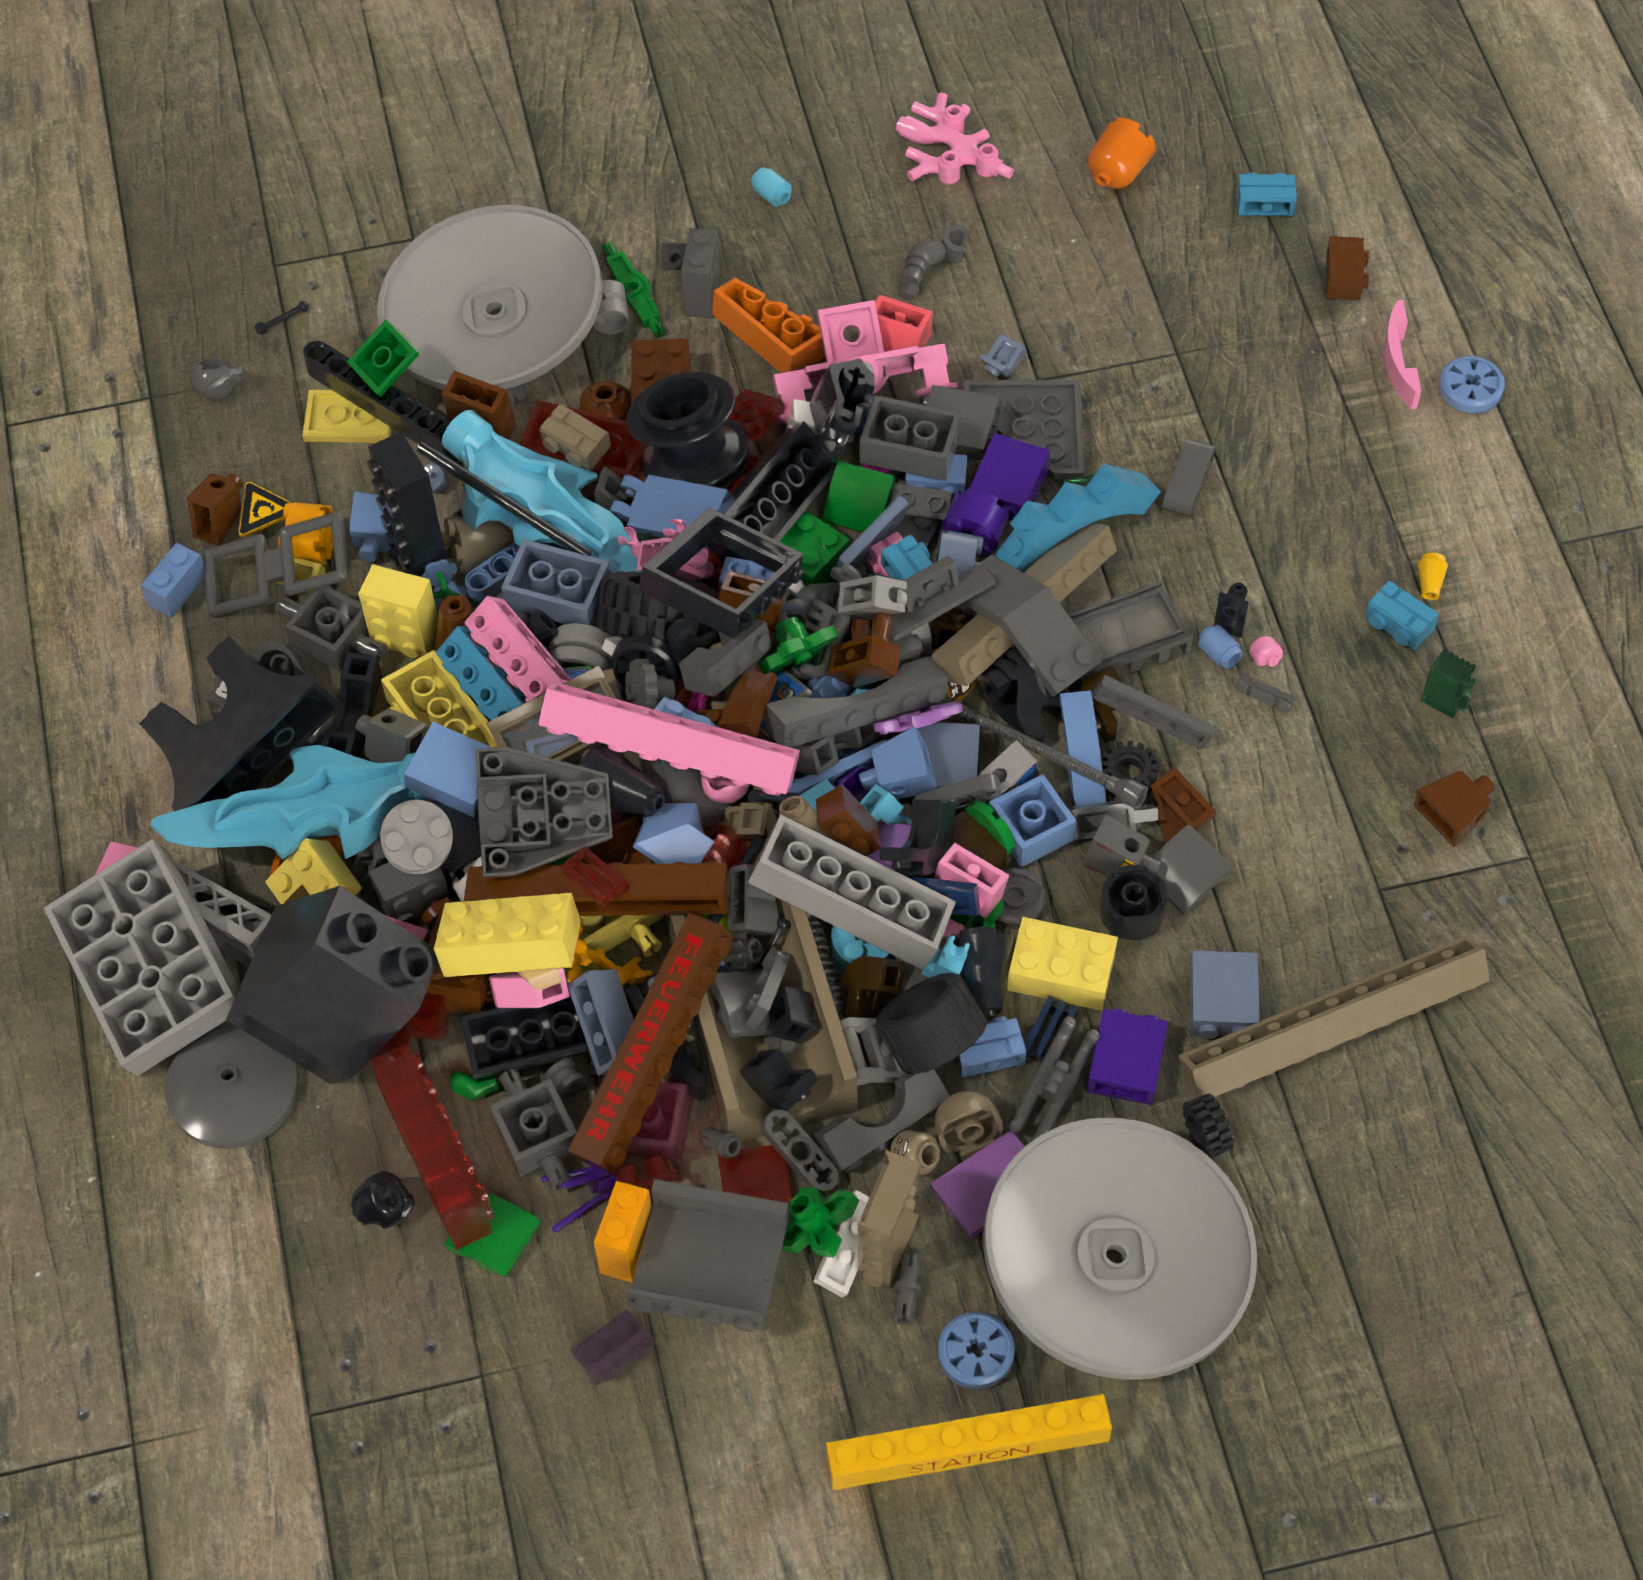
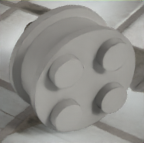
[380,800,453,875]

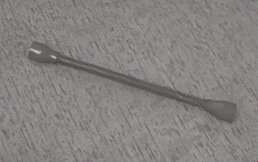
[941,696,1148,809]

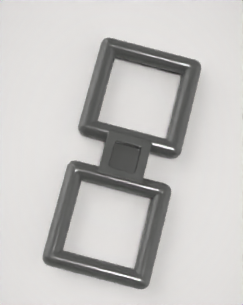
[203,512,349,617]

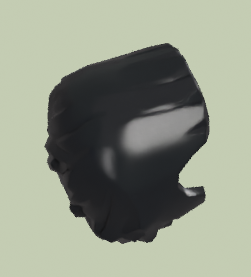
[351,1171,415,1229]

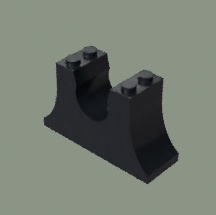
[139,636,342,811]

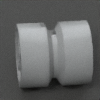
[593,280,630,335]

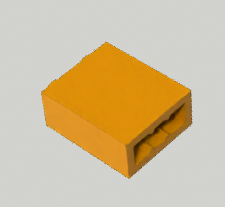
[594,1181,652,1283]

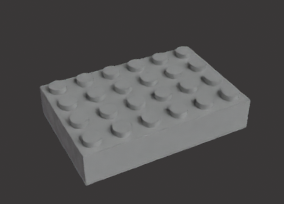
[43,839,239,1076]

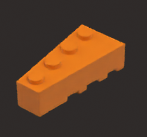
[712,278,825,373]

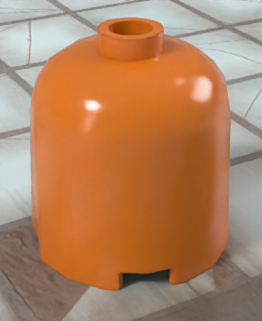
[1088,117,1156,189]

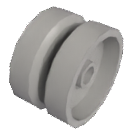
[548,623,611,693]

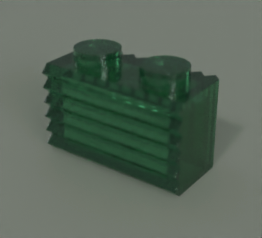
[1421,649,1478,718]

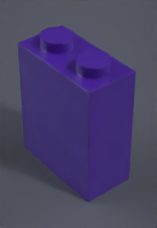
[970,433,1050,520]
[1087,1008,1168,1105]

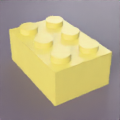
[358,564,438,658]
[1007,917,1118,1011]

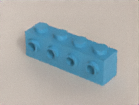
[435,626,540,741]

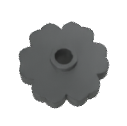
[624,658,675,709]

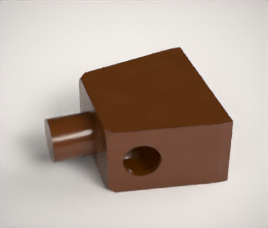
[187,473,243,546]
[1413,771,1494,847]

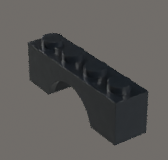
[321,652,382,758]

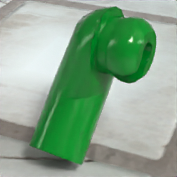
[449,1071,499,1101]

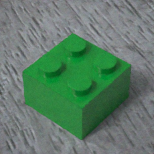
[779,510,850,586]

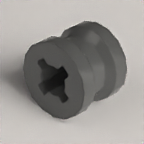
[545,1057,587,1099]

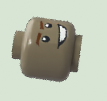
[890,1130,940,1176]

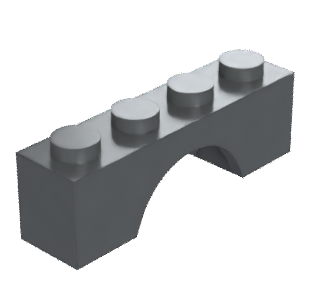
[813,1069,950,1171]

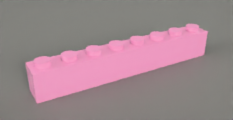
[538,682,800,796]

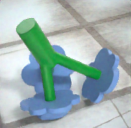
[423,560,467,609]

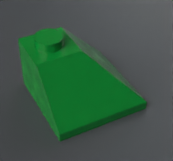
[347,319,420,397]

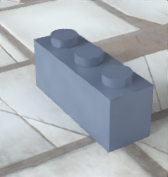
[567,969,634,1076]

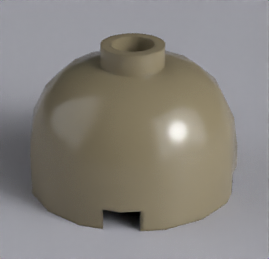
[934,1091,1003,1157]

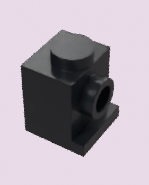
[769,987,819,1043]

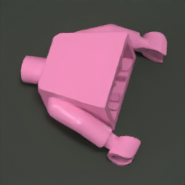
[618,519,714,580]

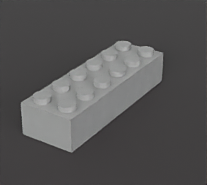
[747,815,956,970]

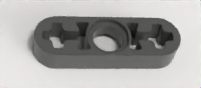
[914,774,1001,810]
[761,1110,839,1193]

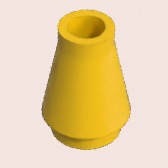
[1418,553,1448,600]

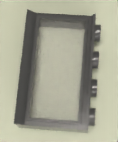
[1068,582,1193,692]

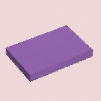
[930,1131,1025,1239]

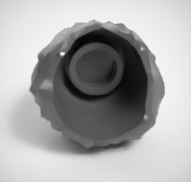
[189,356,246,400]

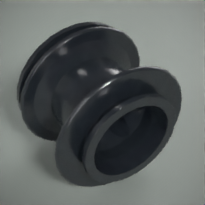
[626,372,750,489]

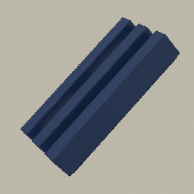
[1025,996,1079,1062]

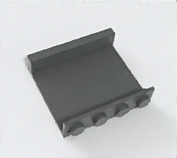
[626,1179,789,1332]

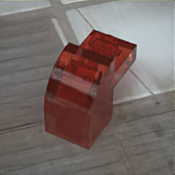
[406,993,451,1041]

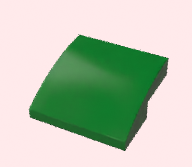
[822,461,895,533]
[443,1190,541,1277]

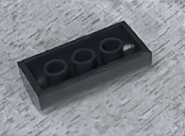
[460,991,590,1081]

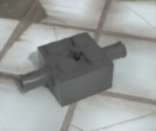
[275,586,387,671]
[489,1069,577,1191]

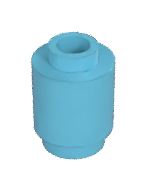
[751,167,791,207]

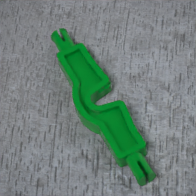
[602,241,665,338]

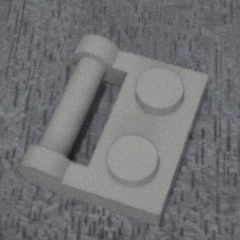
[840,1017,905,1085]

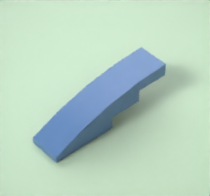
[1059,691,1106,806]

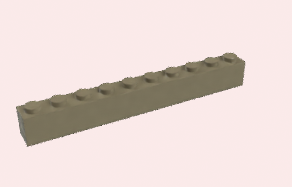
[1178,935,1490,1098]

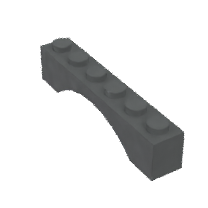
[765,656,948,748]

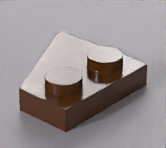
[1151,767,1216,844]

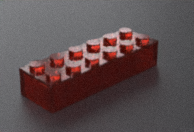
[369,1044,495,1250]

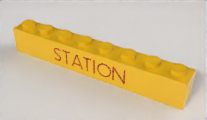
[826,1394,1112,1490]

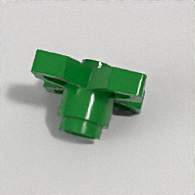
[759,617,839,674]
[782,1187,859,1258]

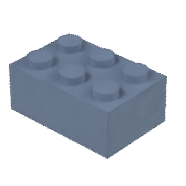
[501,539,611,626]

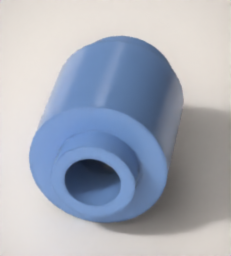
[1198,625,1243,670]

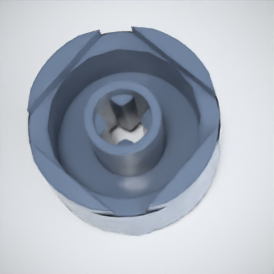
[934,530,983,576]

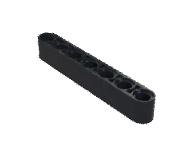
[303,341,458,461]

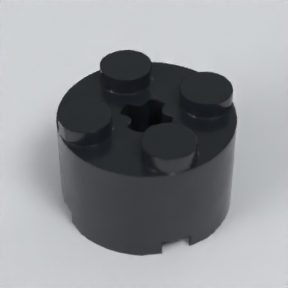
[1100,865,1167,940]

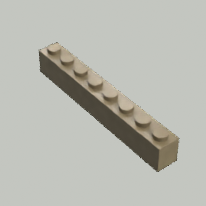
[931,523,1117,686]

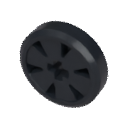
[610,635,680,686]

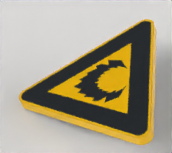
[239,482,292,537]

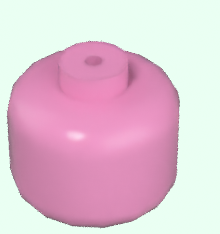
[1249,636,1283,667]

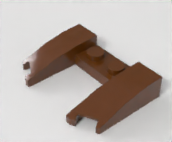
[674,665,777,738]

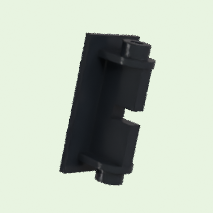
[1214,582,1249,638]

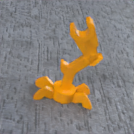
[567,924,653,987]

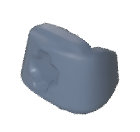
[424,462,449,493]

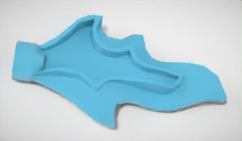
[442,410,639,573]
[150,745,433,860]

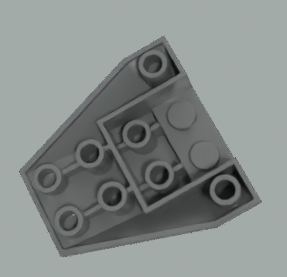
[475,747,612,878]

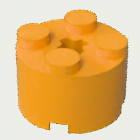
[278,502,334,565]

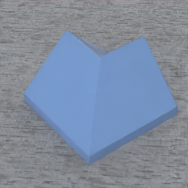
[633,803,714,864]

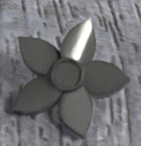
[764,1036,798,1057]

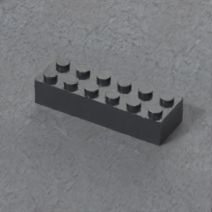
[707,421,838,564]
[367,431,447,590]

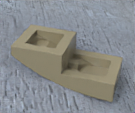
[722,803,768,840]

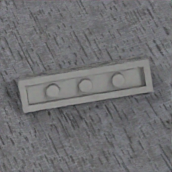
[175,862,271,953]

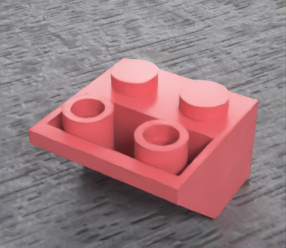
[875,295,932,375]

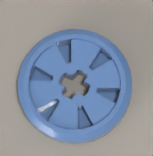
[1439,356,1505,413]
[938,1312,1015,1390]

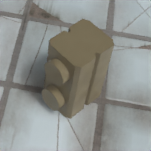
[540,404,611,470]

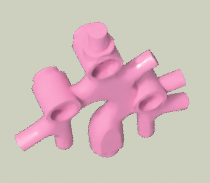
[896,92,1014,184]

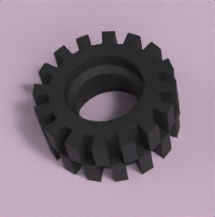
[1101,741,1158,798]
[1182,1093,1234,1158]

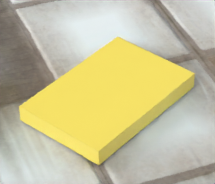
[302,390,392,443]

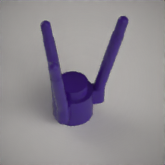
[541,1166,618,1232]

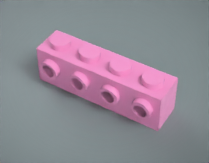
[464,596,571,702]

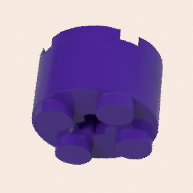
[942,488,1010,557]

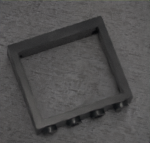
[639,507,803,639]

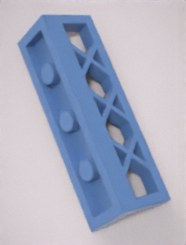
[776,740,887,807]

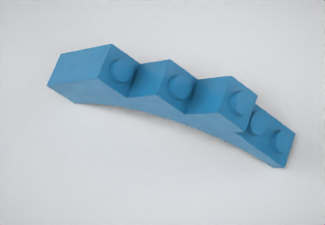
[995,463,1161,573]

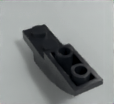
[625,984,708,1101]

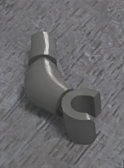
[897,224,968,299]

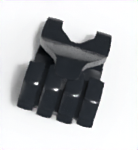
[809,358,875,463]
[977,645,1070,743]

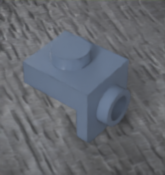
[979,333,1027,379]

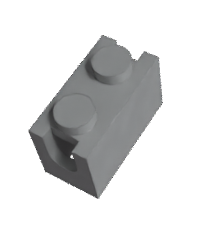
[838,575,907,619]

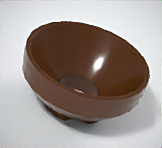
[579,380,632,428]

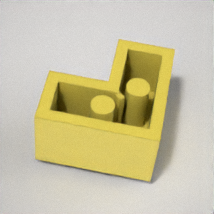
[265,838,362,904]

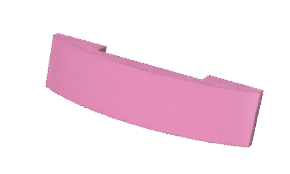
[1384,300,1421,409]

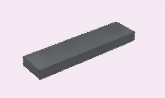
[1092,675,1217,749]

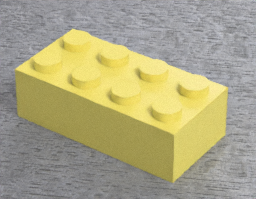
[434,893,581,977]

